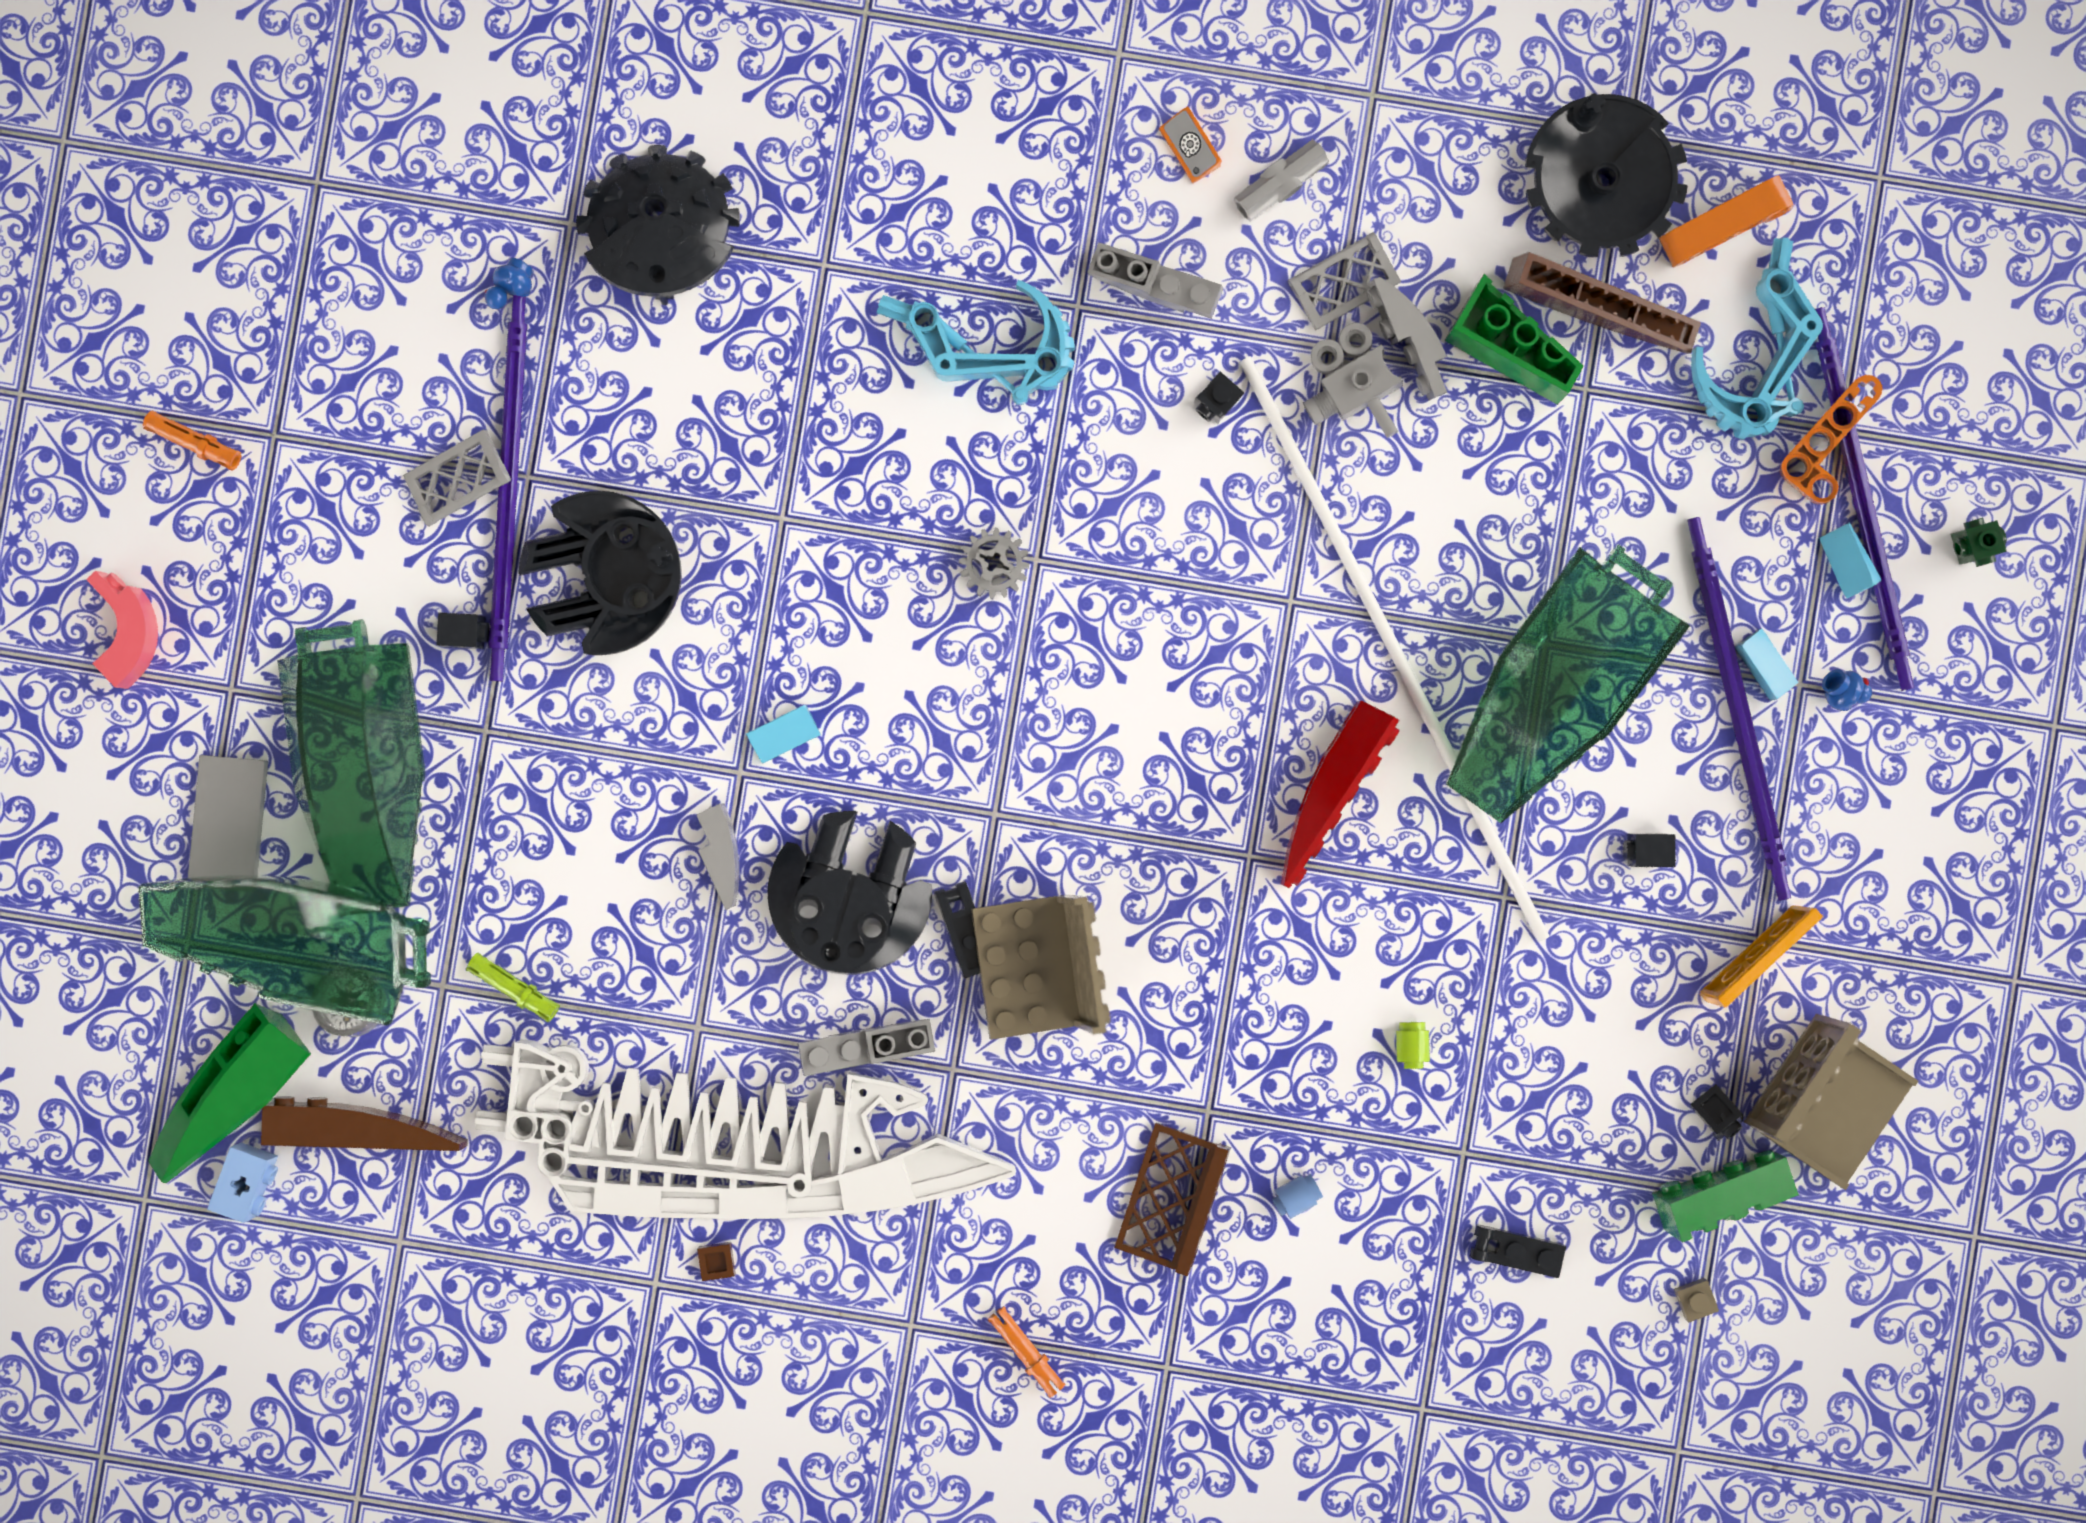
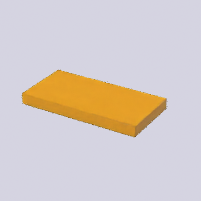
[1699,905,1824,1008]

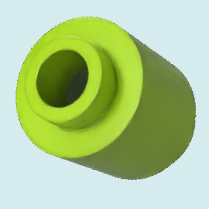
[1396,1022,1430,1069]

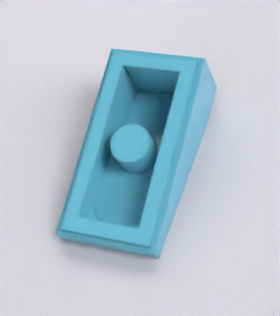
[1819,522,1882,599]

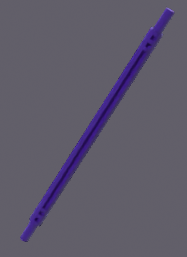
[488,295,528,682]
[1815,307,1915,691]
[1687,517,1792,901]

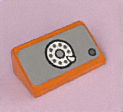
[1159,106,1222,184]

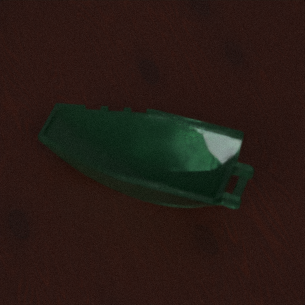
[1446,544,1690,823]
[277,619,426,915]
[138,875,431,1025]

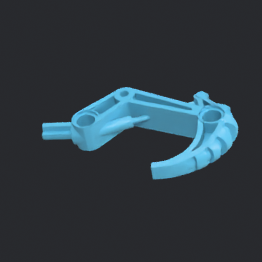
[1691,237,1823,440]
[877,279,1075,405]

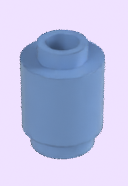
[1272,1174,1323,1219]

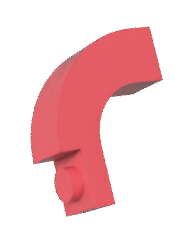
[86,571,158,689]

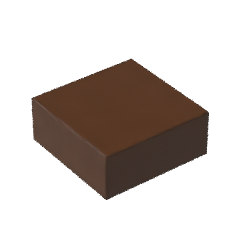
[697,1242,736,1281]

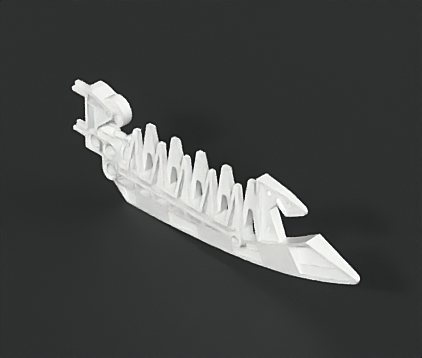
[474,1039,1016,1219]

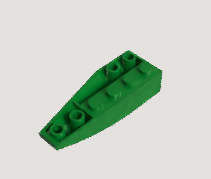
[148,1003,311,1184]

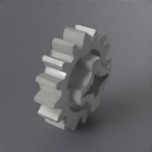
[959,527,1030,600]

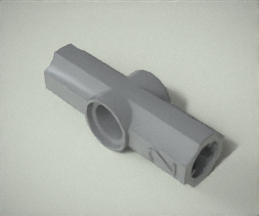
[1234,139,1329,222]

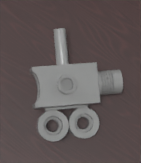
[1303,322,1403,438]

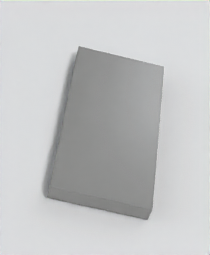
[187,755,268,891]

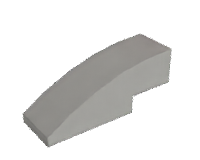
[696,803,740,910]

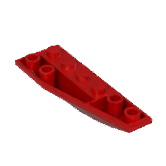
[1281,700,1400,889]

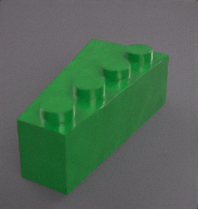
[1444,274,1584,405]
[1652,1150,1799,1243]

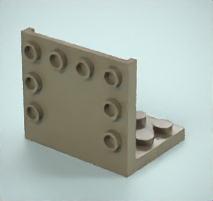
[971,894,1110,1040]
[1744,1014,1919,1190]

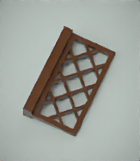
[1114,1122,1232,1277]

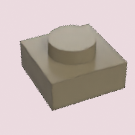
[1674,1278,1719,1323]

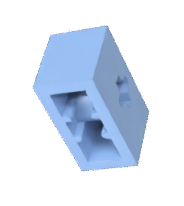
[207,1142,278,1223]

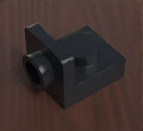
[1194,371,1244,424]
[1690,1084,1743,1141]

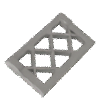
[1288,232,1401,331]
[403,429,511,527]

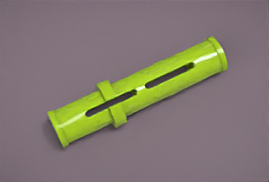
[466,953,560,1023]

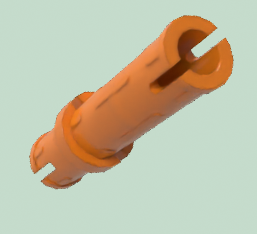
[143,410,242,471]
[988,1306,1065,1398]

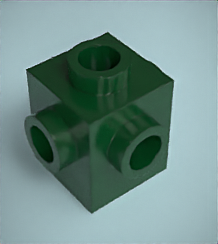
[1950,517,2007,567]

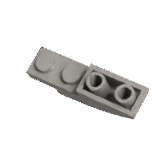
[1087,242,1223,319]
[1367,277,1447,401]
[798,1019,935,1076]

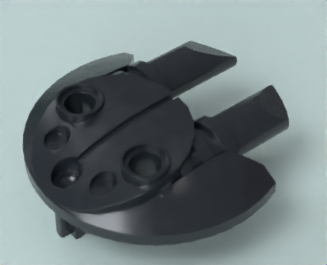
[518,491,682,656]
[767,811,932,975]

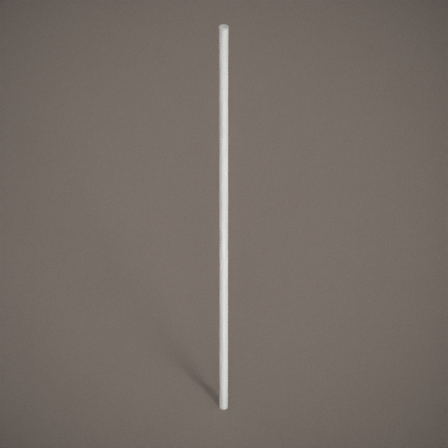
[1239,356,1550,942]

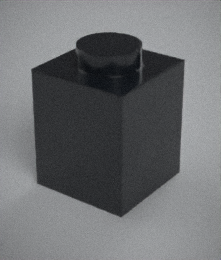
[436,613,490,650]
[1623,834,1676,867]

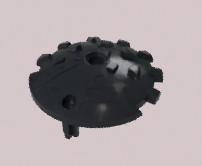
[1525,93,1688,258]
[576,145,740,305]

